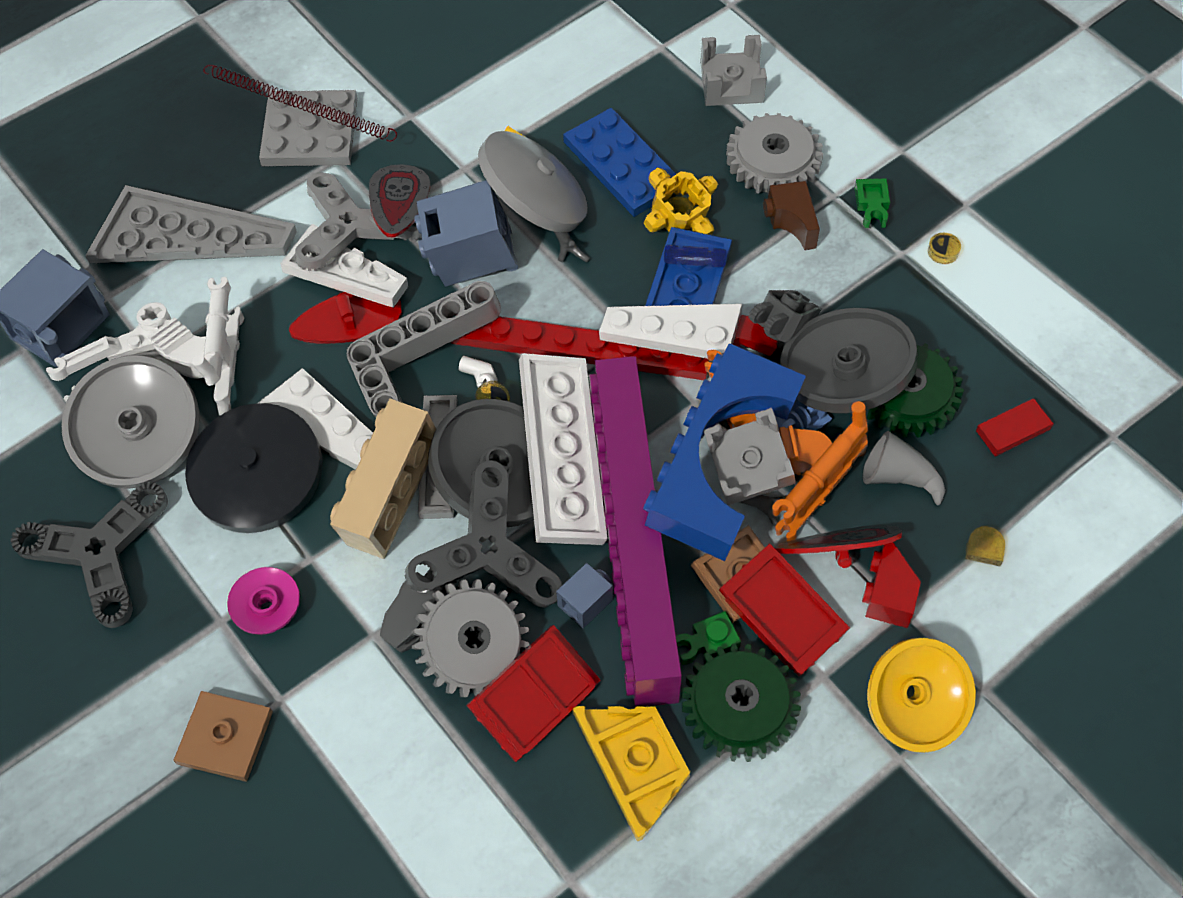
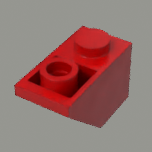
[862,542,921,628]

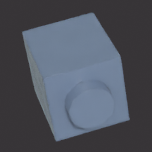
[556,563,613,628]

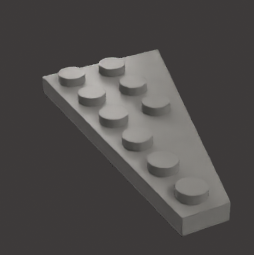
[85,185,297,263]

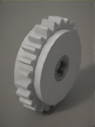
[726,113,823,194]
[411,579,529,697]

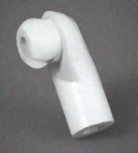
[459,356,498,393]

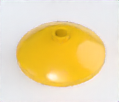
[867,638,976,752]

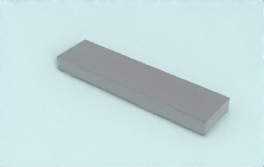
[418,395,458,519]

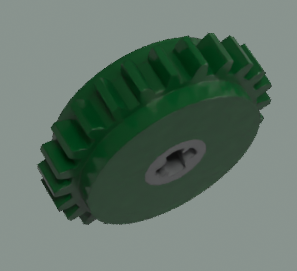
[867,343,964,438]
[682,644,801,762]

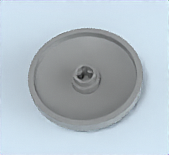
[478,131,588,232]
[62,356,200,489]

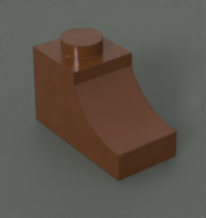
[763,181,820,250]

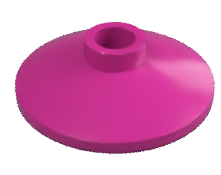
[227,567,300,635]

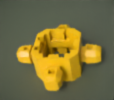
[644,168,718,235]

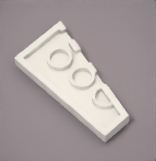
[280,224,408,308]
[599,304,742,359]
[259,368,373,470]

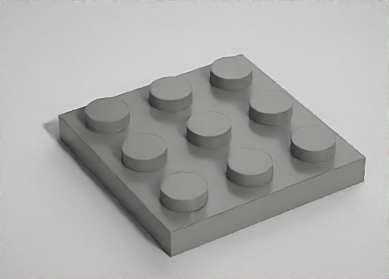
[259,90,357,166]

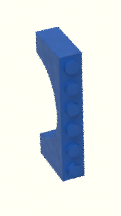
[643,343,806,561]

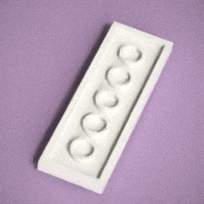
[519,353,607,545]

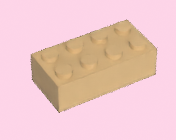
[330,399,436,559]

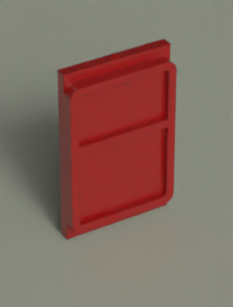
[719,543,850,676]
[466,625,601,762]

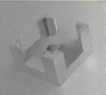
[700,35,767,106]
[703,408,796,505]

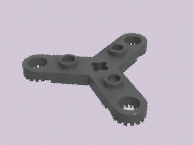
[404,460,562,608]
[11,482,168,628]

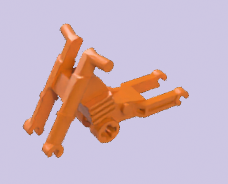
[705,350,868,541]

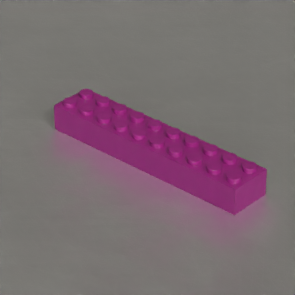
[589,356,681,708]

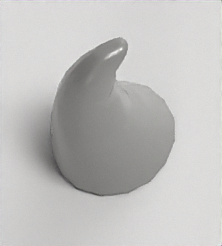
[863,431,945,505]

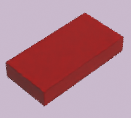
[976,398,1054,457]

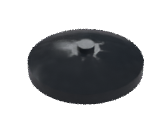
[185,403,323,533]

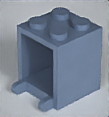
[414,180,518,287]
[0,249,110,368]

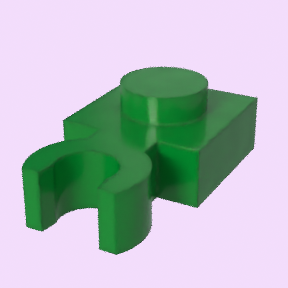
[854,178,890,228]
[676,611,741,665]

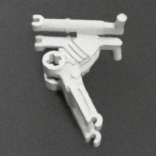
[46,277,244,416]

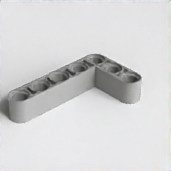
[346,281,501,418]

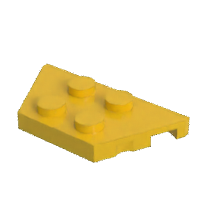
[573,706,690,842]

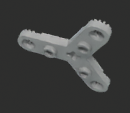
[295,172,422,271]

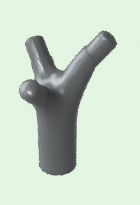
[554,232,590,263]
[739,495,784,526]

